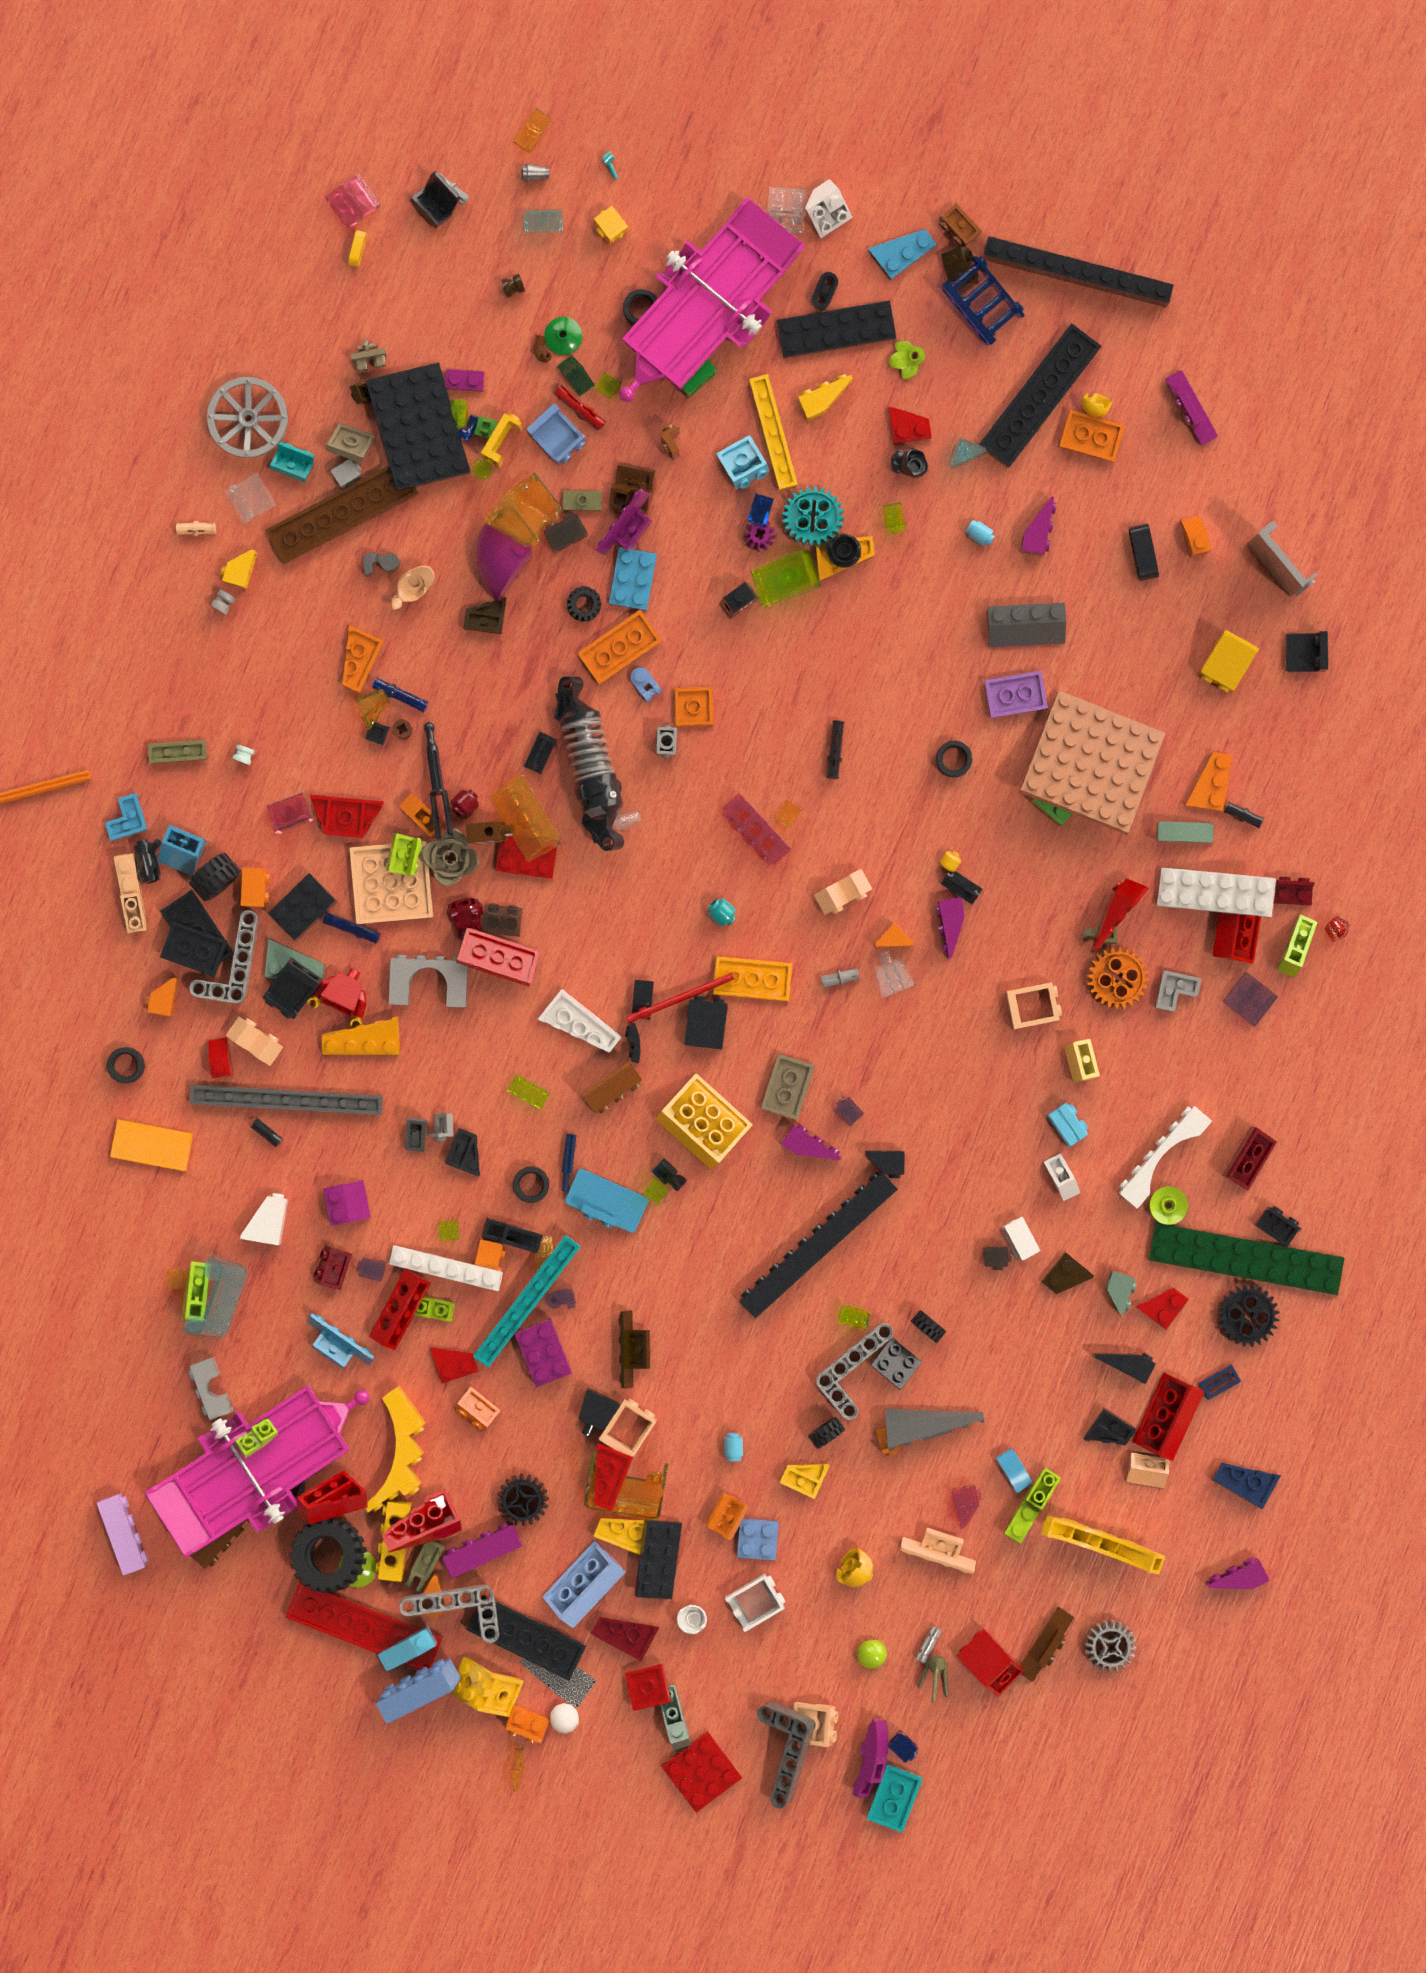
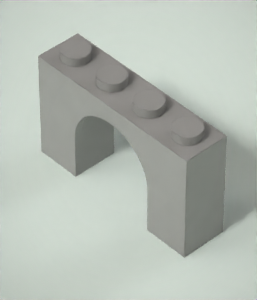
[389,955,469,1008]

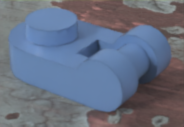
[631,667,663,703]

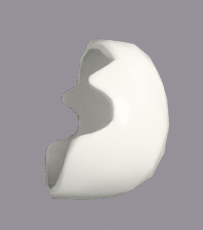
[676,1605,707,1634]
[550,1703,579,1734]

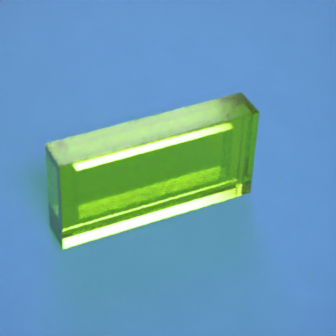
[508,1074,550,1110]

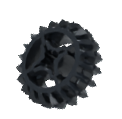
[497,1474,549,1526]

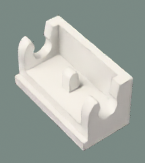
[1000,1217,1040,1261]

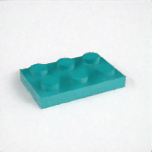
[866,1764,923,1833]

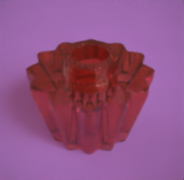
[1325,916,1351,943]

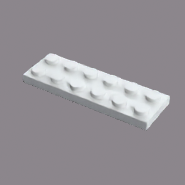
[1157,868,1276,917]

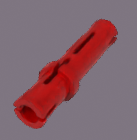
[554,385,606,431]

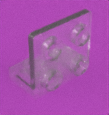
[767,187,807,233]

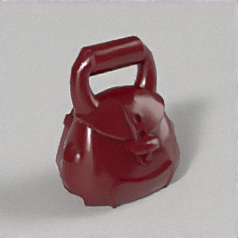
[446,898,483,941]

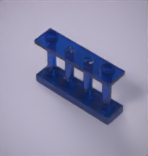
[939,256,1025,346]

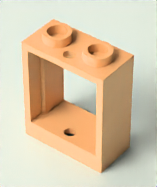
[1005,982,1062,1029]
[599,1399,657,1457]

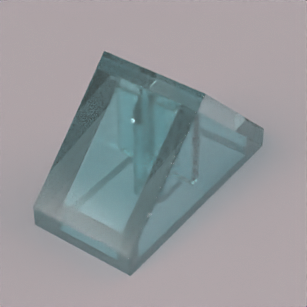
[949,438,986,469]

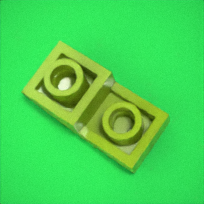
[414,1297,455,1322]
[235,1418,278,1458]

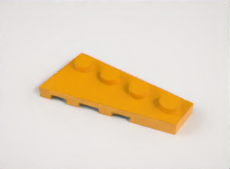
[322,1016,400,1055]

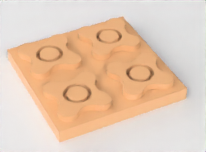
[350,841,433,924]

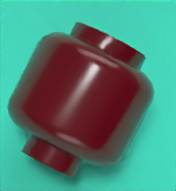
[451,790,479,818]

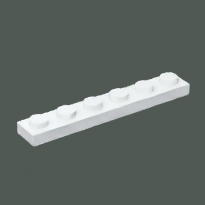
[389,1245,503,1291]

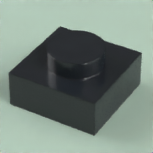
[365,721,390,746]

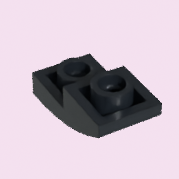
[625,1023,641,1063]

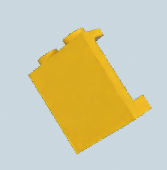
[481,413,523,469]

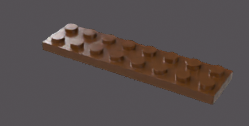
[265,466,419,565]

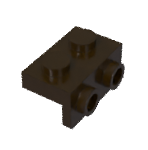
[941,246,979,291]

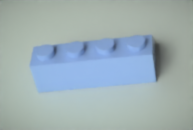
[542,1541,626,1628]

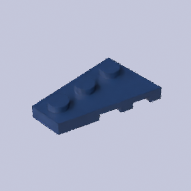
[1212,1463,1281,1509]

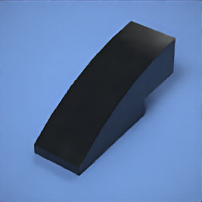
[482,1217,543,1254]

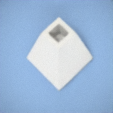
[805,179,853,238]

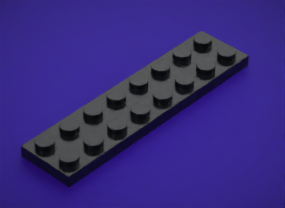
[978,323,1102,468]

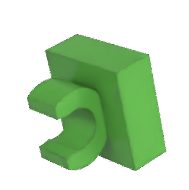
[474,416,498,440]

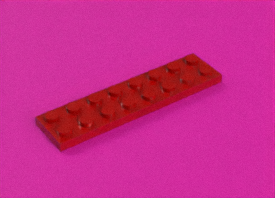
[285,1581,443,1670]

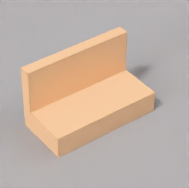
[1126,1453,1169,1488]

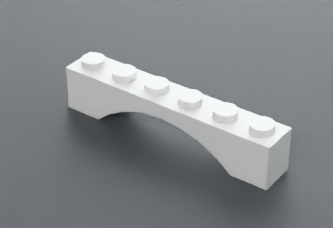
[1118,1106,1212,1209]

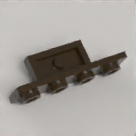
[619,1310,650,1389]

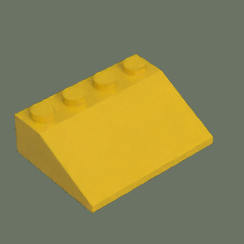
[655,1073,753,1171]

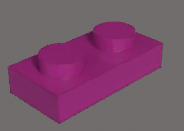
[445,369,485,392]

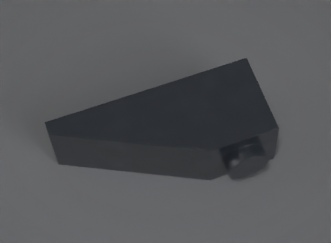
[1092,1352,1156,1384]

